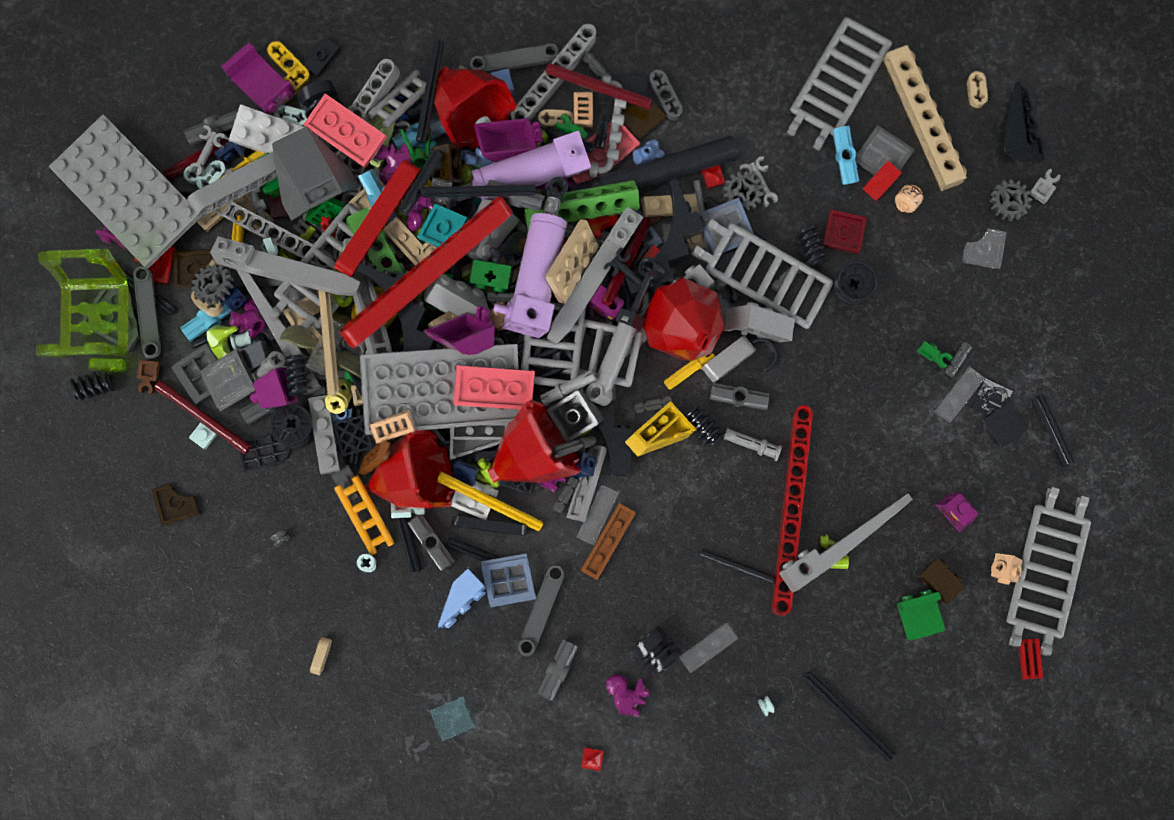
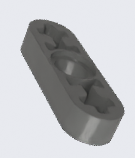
[649,70,682,120]

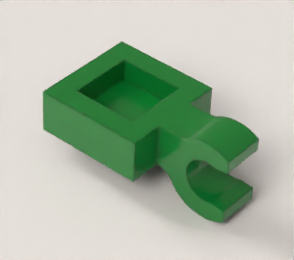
[555,114,588,139]
[917,341,953,369]

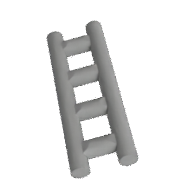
[368,70,426,128]

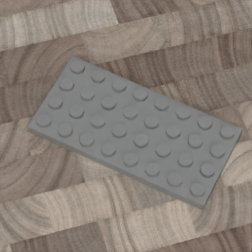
[49,115,202,269]
[360,344,520,435]

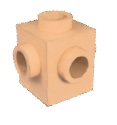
[991,553,1023,585]

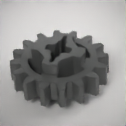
[722,171,764,213]
[990,180,1032,221]
[191,263,234,305]

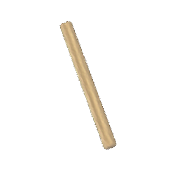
[318,290,340,396]

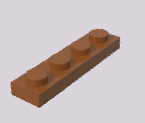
[358,440,390,476]
[580,503,636,580]

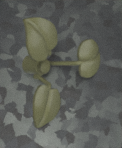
[280,311,361,378]

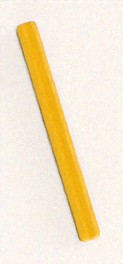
[437,472,543,531]

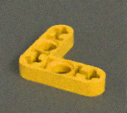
[268,42,310,105]

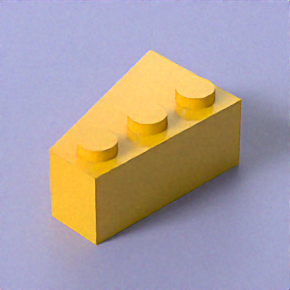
[625,401,697,456]

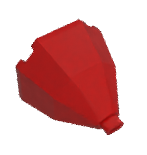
[435,67,517,150]
[642,277,724,361]
[487,399,580,483]
[364,430,456,508]

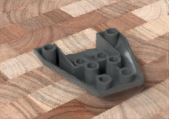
[272,127,359,221]

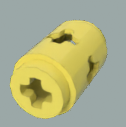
[325,378,353,414]

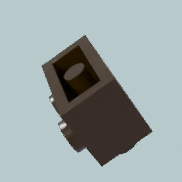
[430,144,463,187]
[917,558,965,604]

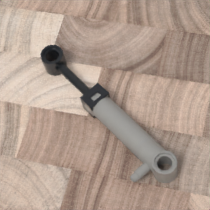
[586,257,665,406]

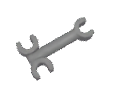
[189,125,229,177]
[739,156,778,207]

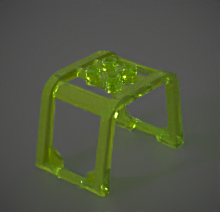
[36,249,128,358]

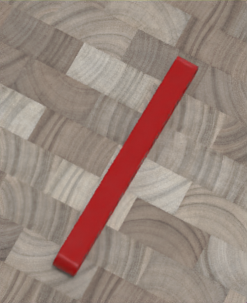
[339,196,513,348]
[772,405,813,616]

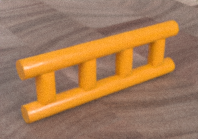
[334,475,395,556]

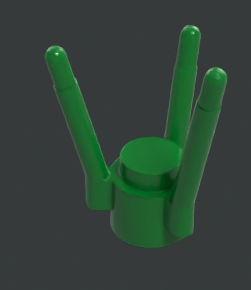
[400,128,431,169]

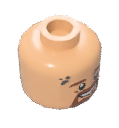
[895,185,923,213]

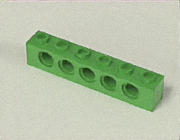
[523,180,640,229]
[346,207,423,321]

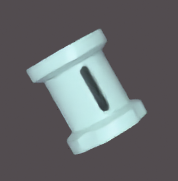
[230,330,253,350]
[357,554,377,572]

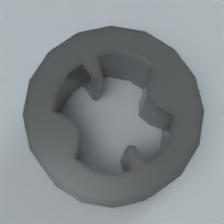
[270,529,290,547]

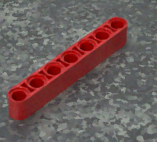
[334,159,421,278]

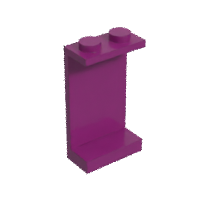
[221,43,296,115]

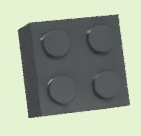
[547,387,604,442]

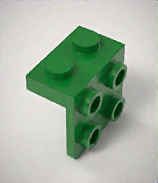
[896,590,945,640]

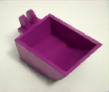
[474,118,543,162]
[424,305,494,355]

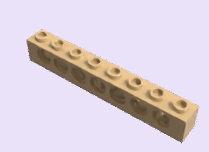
[884,45,967,191]

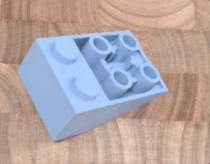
[438,569,486,629]

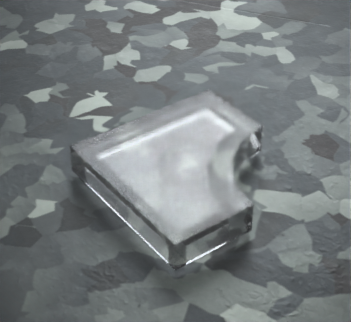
[962,228,1006,269]

